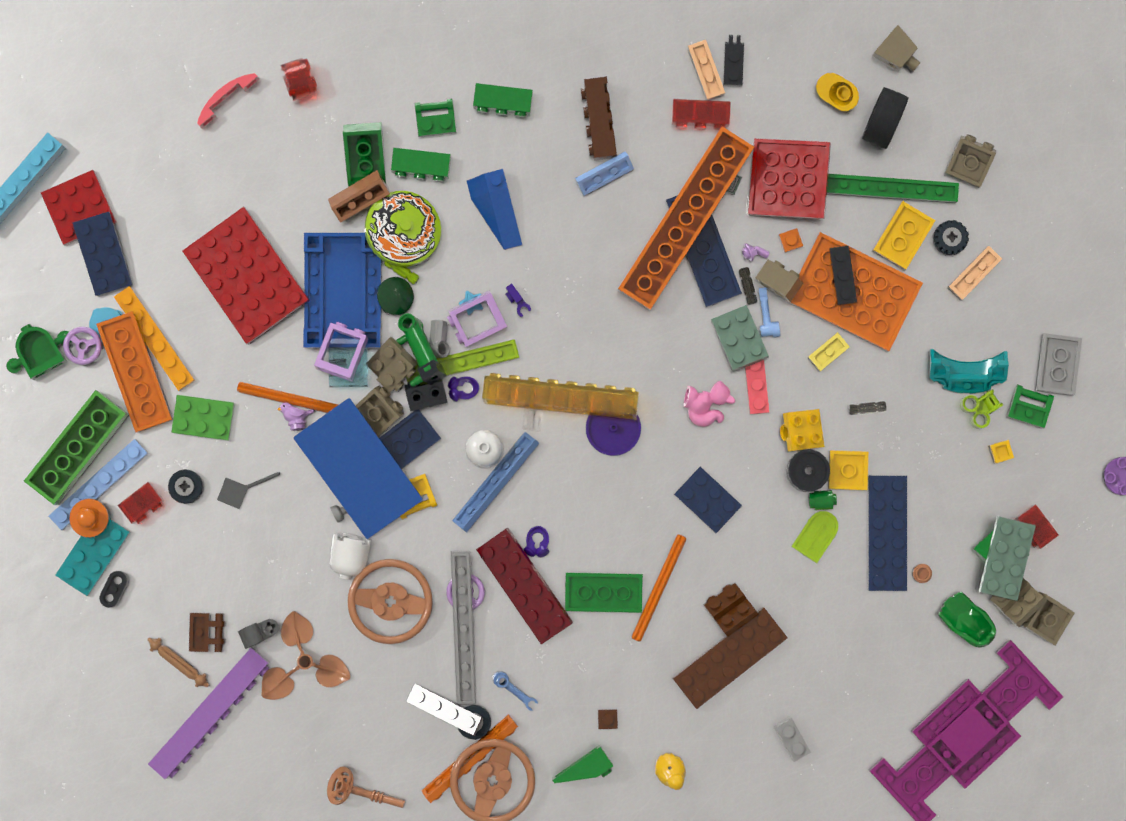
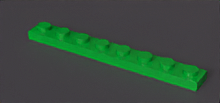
[827,174,959,203]

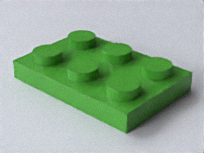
[171,395,234,441]

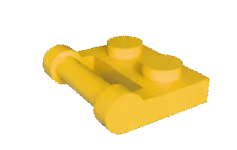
[400,474,438,520]

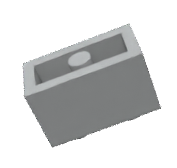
[774,718,811,762]

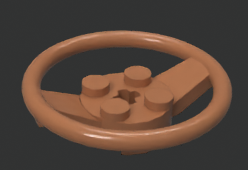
[347,559,432,644]
[450,739,535,821]

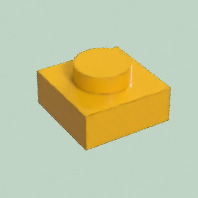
[989,440,1014,464]

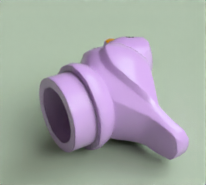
[278,402,315,431]

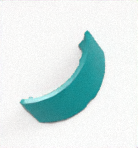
[930,349,1009,394]

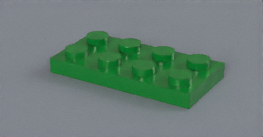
[565,573,643,613]

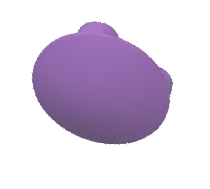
[1104,457,1126,495]

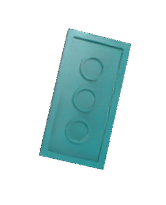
[55,518,130,596]

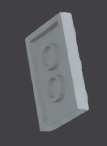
[1036,333,1082,395]

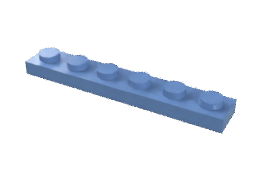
[452,432,539,533]

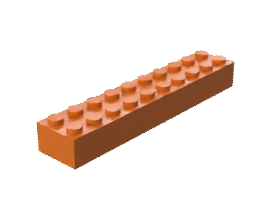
[618,126,754,310]

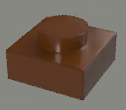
[598,709,618,729]

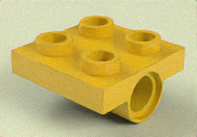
[780,409,825,452]

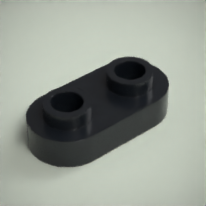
[99,571,128,608]

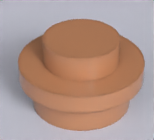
[913,564,932,583]

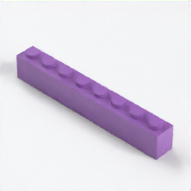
[148,647,270,779]

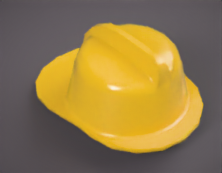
[816,73,859,111]

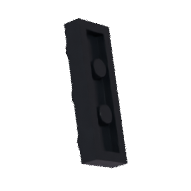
[829,245,857,306]

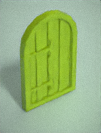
[791,511,838,563]

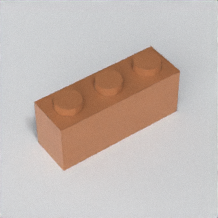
[328,171,390,223]

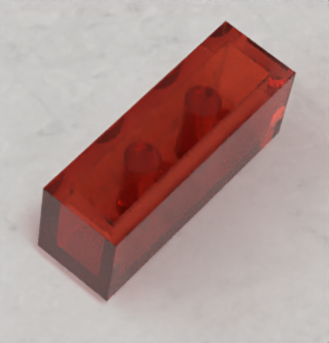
[672,99,731,130]

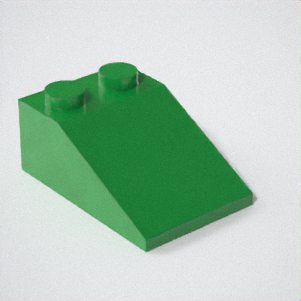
[343,122,386,186]
[552,745,613,784]

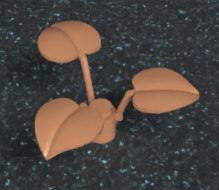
[261,611,350,700]

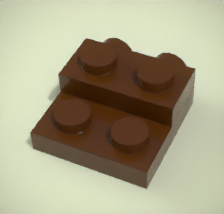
[704,583,759,637]

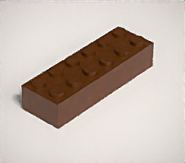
[672,607,788,709]

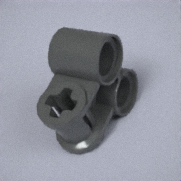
[238,619,279,649]

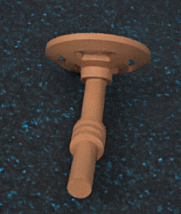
[327,767,405,808]

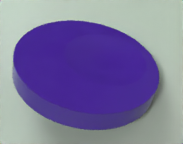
[586,400,641,456]

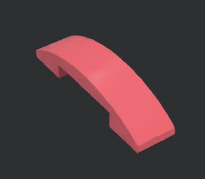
[197,73,259,128]

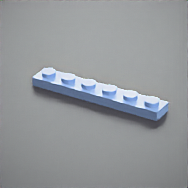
[49,439,148,530]

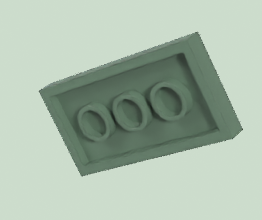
[979,516,1036,601]

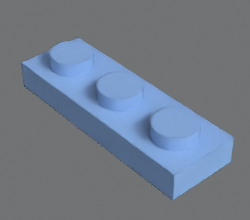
[575,151,634,196]

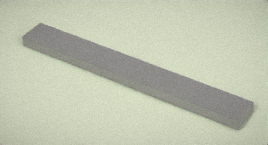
[451,551,476,705]

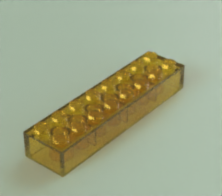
[482,373,639,420]

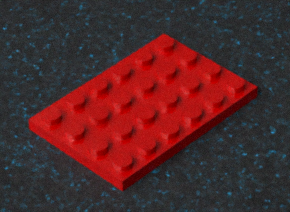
[182,206,309,344]

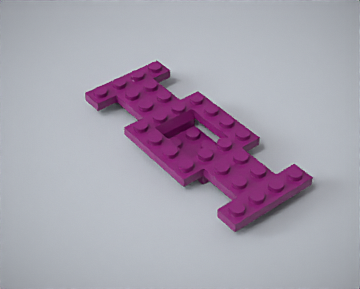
[869,640,1063,821]

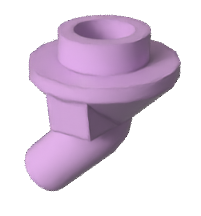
[742,243,770,261]

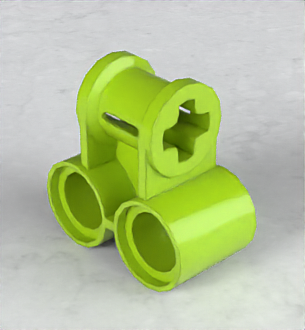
[960,389,1003,429]

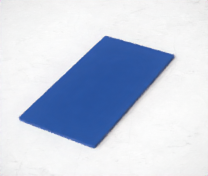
[294,398,423,539]

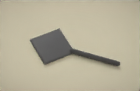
[217,472,280,509]

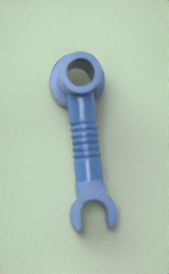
[493,671,538,711]

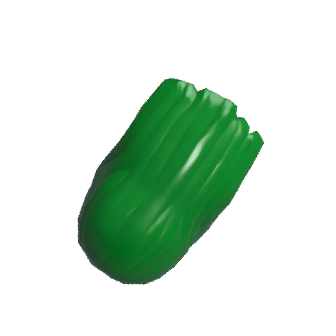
[938,592,996,648]

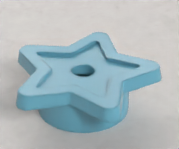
[459,290,483,315]

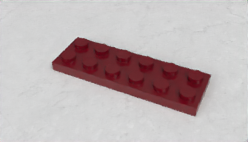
[476,528,573,645]

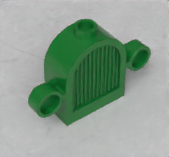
[6,324,73,380]

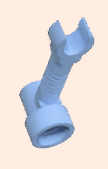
[759,287,781,337]

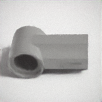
[429,320,450,359]

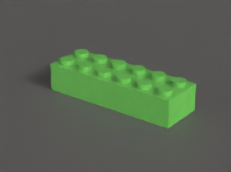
[24,390,129,505]

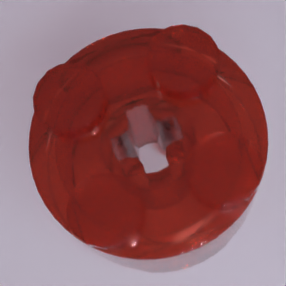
[280,58,317,101]

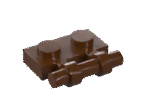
[189,613,225,652]

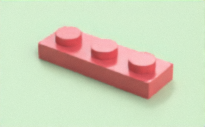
[745,360,769,415]

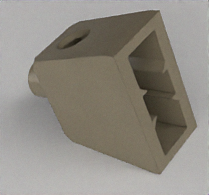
[872,25,921,71]

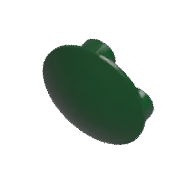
[377,277,414,315]

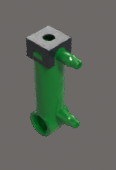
[396,313,447,387]

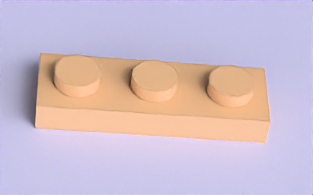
[688,40,725,100]
[948,246,1002,300]

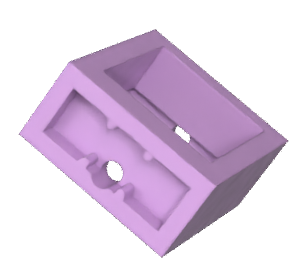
[447,291,507,347]
[314,322,368,382]

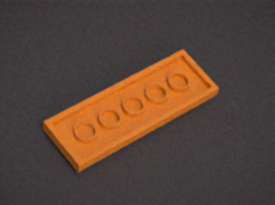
[96,311,172,433]

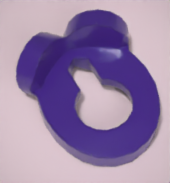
[448,376,479,402]
[524,526,549,558]

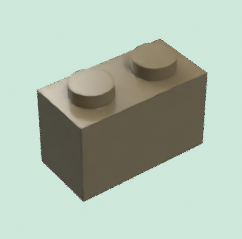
[755,259,803,302]

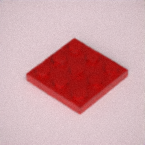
[41,170,117,246]

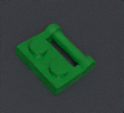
[414,98,456,137]
[1007,384,1054,429]

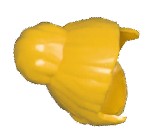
[655,753,686,790]

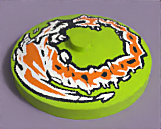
[365,191,441,267]

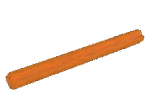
[237,382,338,413]
[632,534,686,642]

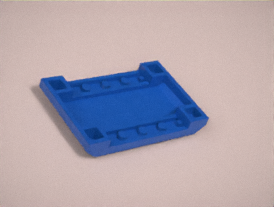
[303,233,381,348]

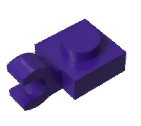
[505,283,531,318]

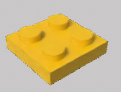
[828,450,869,490]

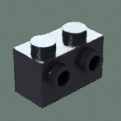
[404,379,448,412]

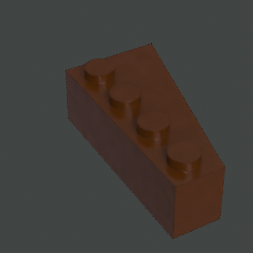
[581,76,617,161]

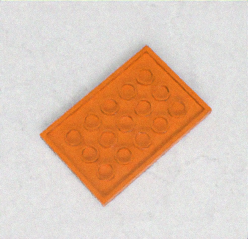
[786,232,923,352]

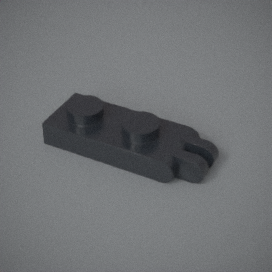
[723,34,744,87]

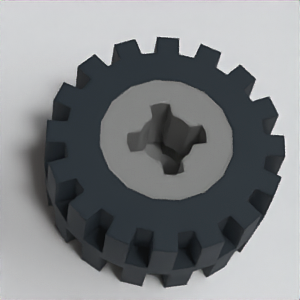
[933,220,969,255]

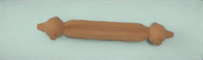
[147,638,209,688]

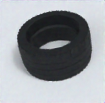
[862,87,909,149]

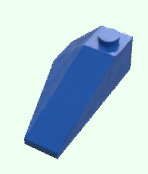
[467,169,522,250]

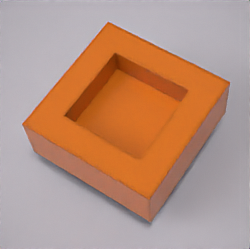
[779,228,803,253]

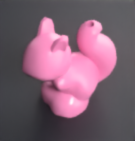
[684,381,735,427]

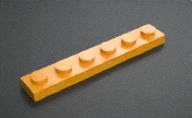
[114,286,195,391]

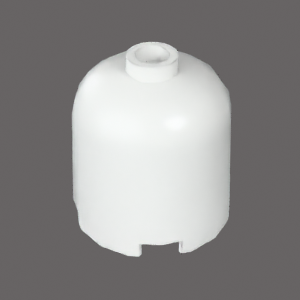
[466,430,504,468]
[330,533,372,580]

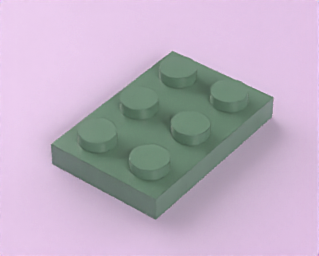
[711,305,769,372]

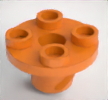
[69,499,109,537]

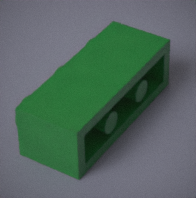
[473,83,533,118]
[391,147,451,182]

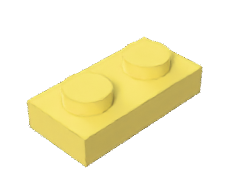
[808,332,850,371]

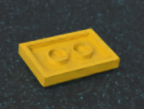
[873,201,936,270]

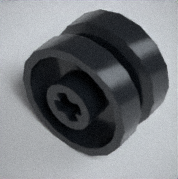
[786,449,830,492]

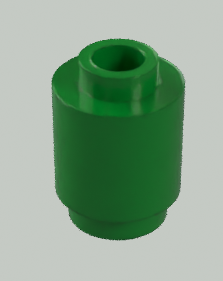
[809,490,837,510]

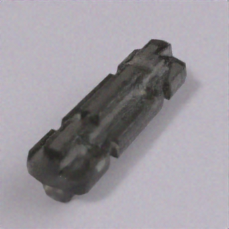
[739,267,758,305]
[849,401,887,415]

